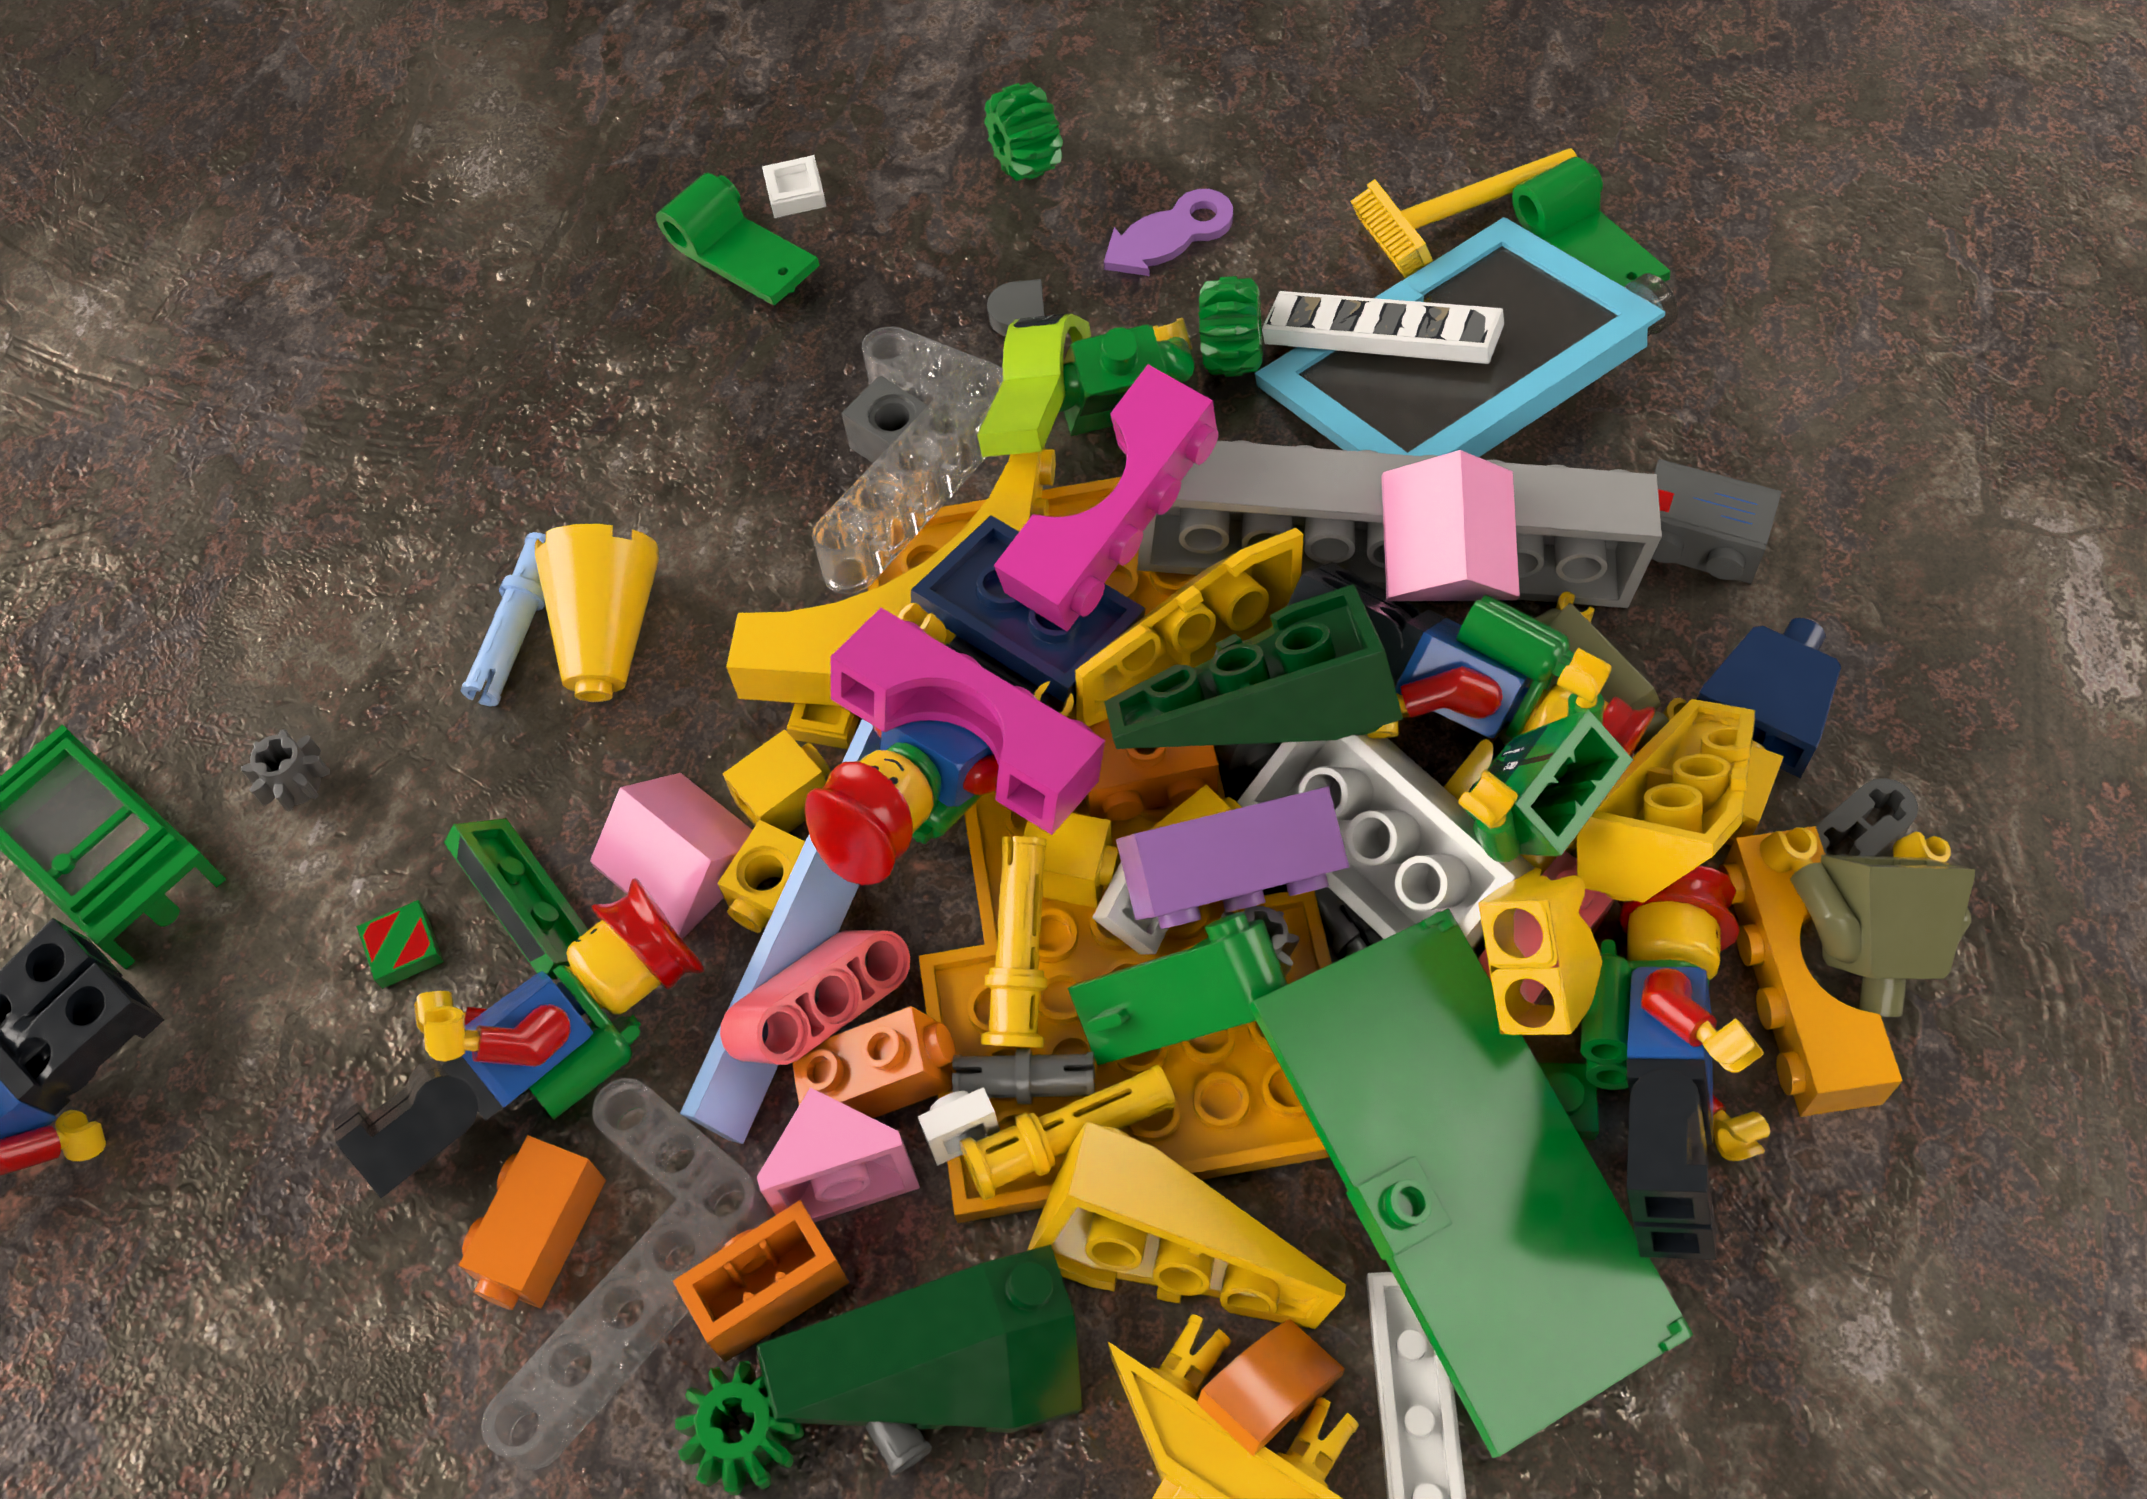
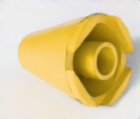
[535,524,659,702]

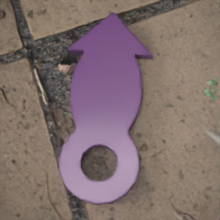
[1104,189,1233,276]

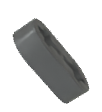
[1816,778,1918,857]

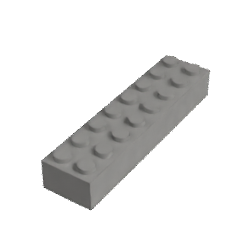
[1137,440,1662,608]

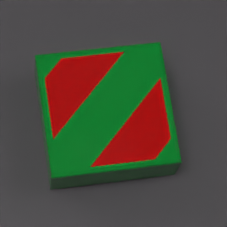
[356,900,444,989]

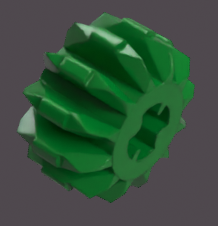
[984,82,1063,181]
[1198,276,1263,377]
[675,1361,804,1495]

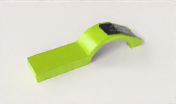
[977,313,1091,457]

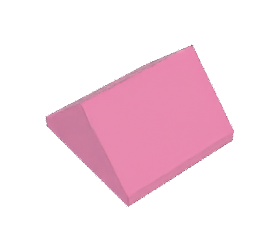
[1381,450,1520,601]
[590,773,752,940]
[757,1088,920,1223]

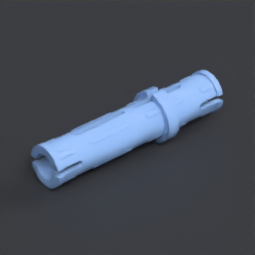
[461,532,546,706]

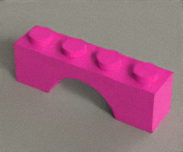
[994,364,1218,632]
[831,608,1105,835]

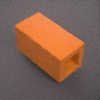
[792,1006,956,1119]
[458,1135,606,1310]

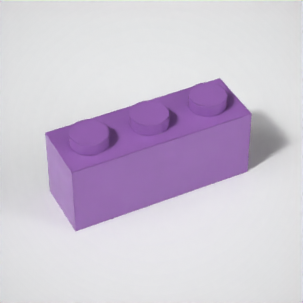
[1116,786,1349,929]

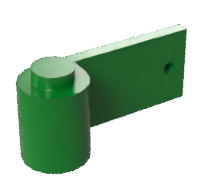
[1512,157,1671,296]
[656,173,820,306]
[1068,912,1288,1066]

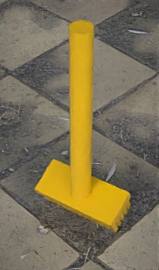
[1350,148,1577,279]

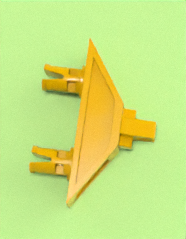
[1108,1314,1359,1499]

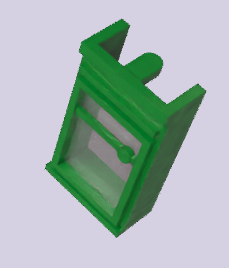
[0,724,226,970]

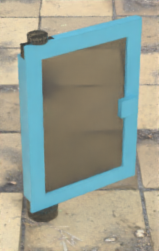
[1255,217,1678,457]

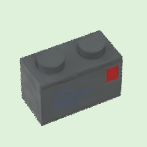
[1652,459,1782,584]

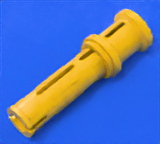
[981,836,1047,1048]
[959,1065,1176,1201]

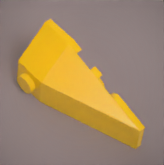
[1075,528,1304,727]
[1577,699,1755,903]
[1027,1121,1346,1329]

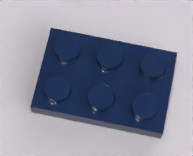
[911,515,1146,703]

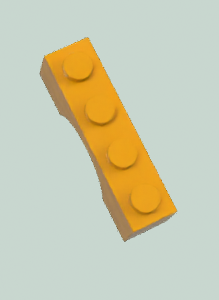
[1718,826,1903,1117]

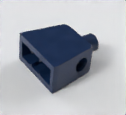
[1696,618,1841,779]

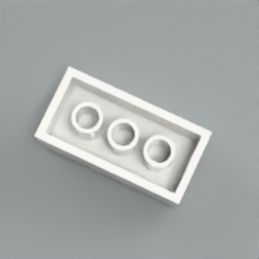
[1238,734,1542,954]

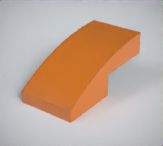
[1197,1319,1345,1457]

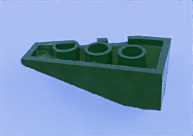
[1105,584,1403,749]
[756,1245,1082,1433]

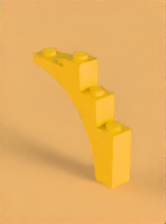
[726,446,1056,706]

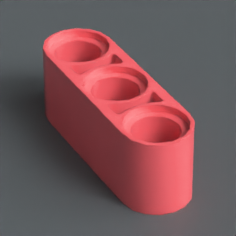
[720,930,910,1065]

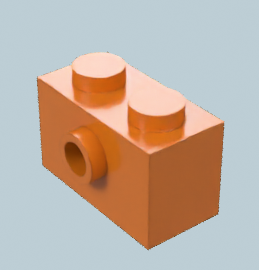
[1086,719,1218,821]
[673,1200,849,1363]

